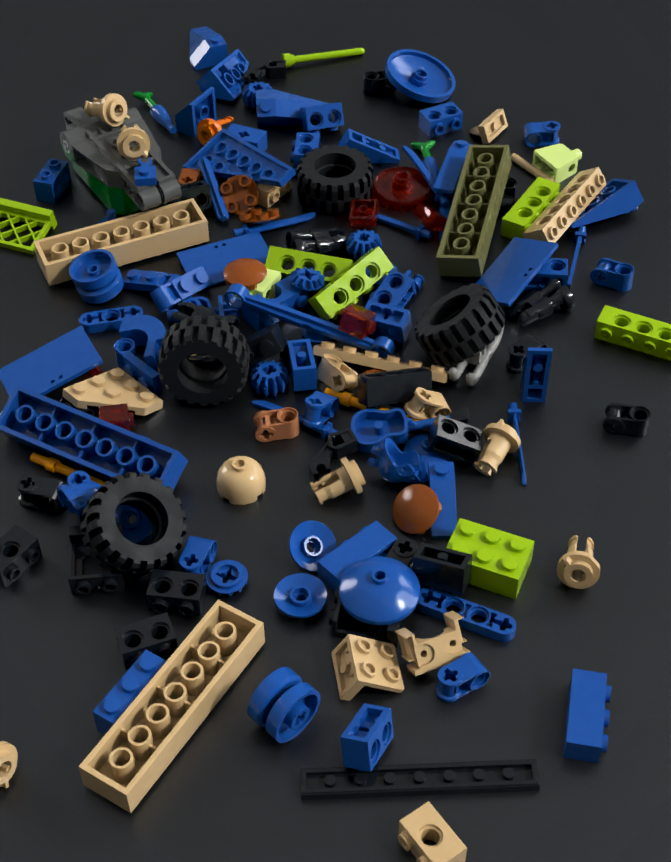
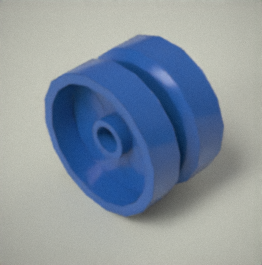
[69,249,124,304]
[247,667,321,743]

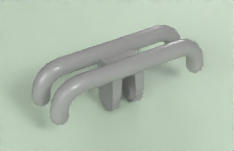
[448,327,504,387]

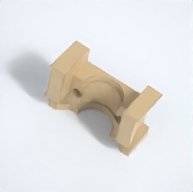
[395,610,470,676]

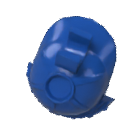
[367,437,428,484]
[56,481,119,518]

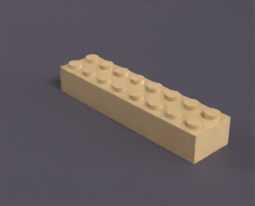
[33,198,210,286]
[79,600,265,813]

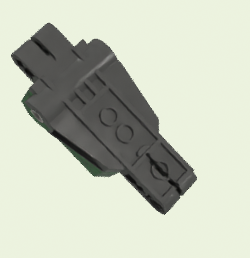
[60,106,182,215]

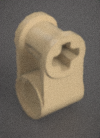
[317,353,358,392]
[404,387,451,420]

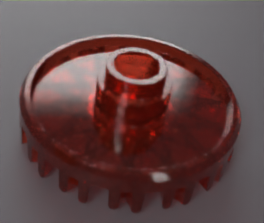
[372,166,432,212]

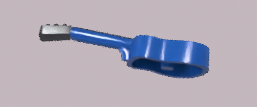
[351,407,470,453]

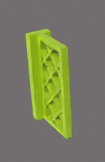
[0,198,58,255]

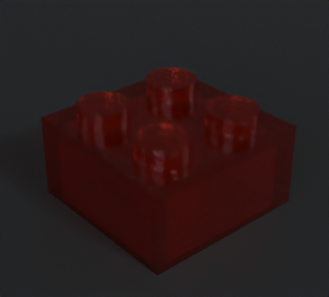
[349,199,379,227]
[413,202,447,232]

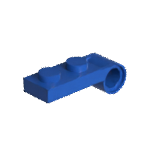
[150,266,213,313]
[123,269,180,292]
[114,338,162,395]

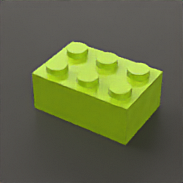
[446,518,535,599]

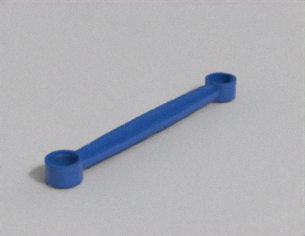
[224,283,395,358]

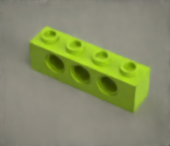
[501,176,560,239]
[265,246,354,287]
[308,246,394,321]
[594,305,671,361]

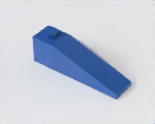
[189,26,228,70]
[196,49,249,101]
[255,89,332,127]
[433,140,473,195]
[569,178,644,228]

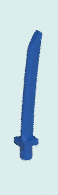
[402,145,450,207]
[354,209,433,240]
[233,212,315,237]
[567,226,587,286]
[252,400,337,440]
[507,402,526,485]

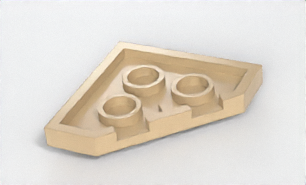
[63,367,163,416]

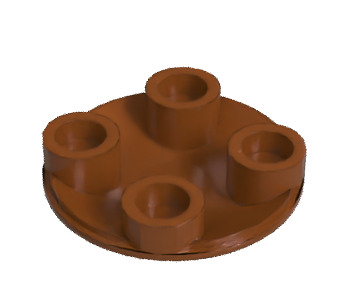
[220,175,259,215]
[239,208,280,225]
[223,258,267,291]
[393,484,442,535]

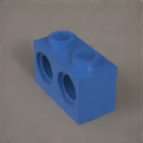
[419,101,463,138]
[300,102,344,133]
[290,132,320,168]
[33,158,72,204]
[524,258,568,290]
[368,269,416,308]
[360,300,412,344]
[340,703,394,772]

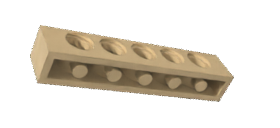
[523,167,607,243]

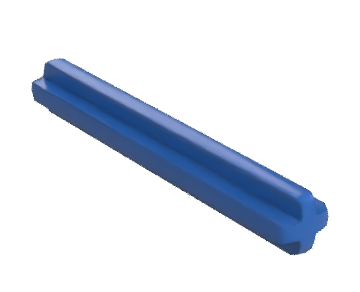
[198,157,229,222]

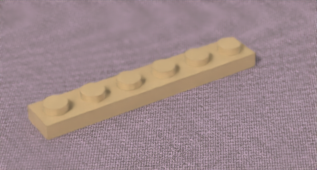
[313,341,449,383]

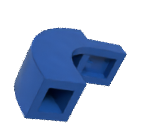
[119,315,167,372]

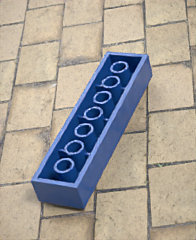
[0,385,188,490]

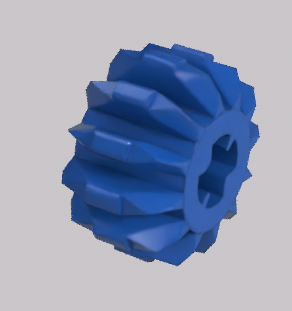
[242,81,272,110]
[346,229,382,261]
[250,359,289,397]

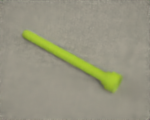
[281,48,365,68]

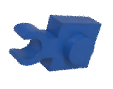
[134,157,157,186]

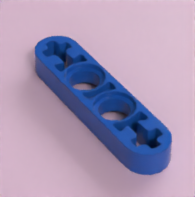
[416,587,517,642]

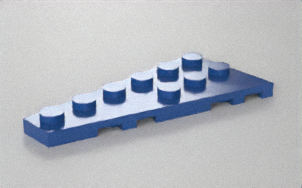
[182,128,296,187]

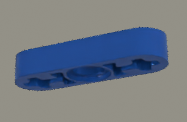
[79,305,144,333]

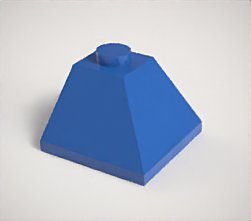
[175,87,217,138]

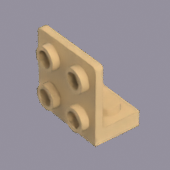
[331,634,404,701]

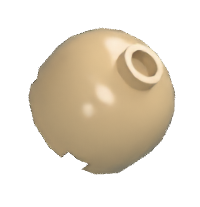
[216,456,266,505]

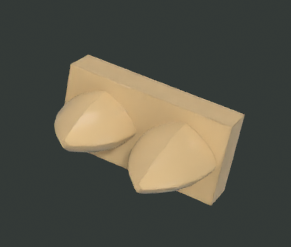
[469,109,508,144]

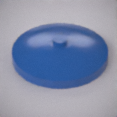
[385,49,456,103]

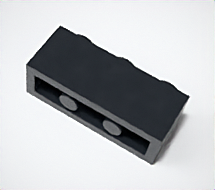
[357,367,432,409]

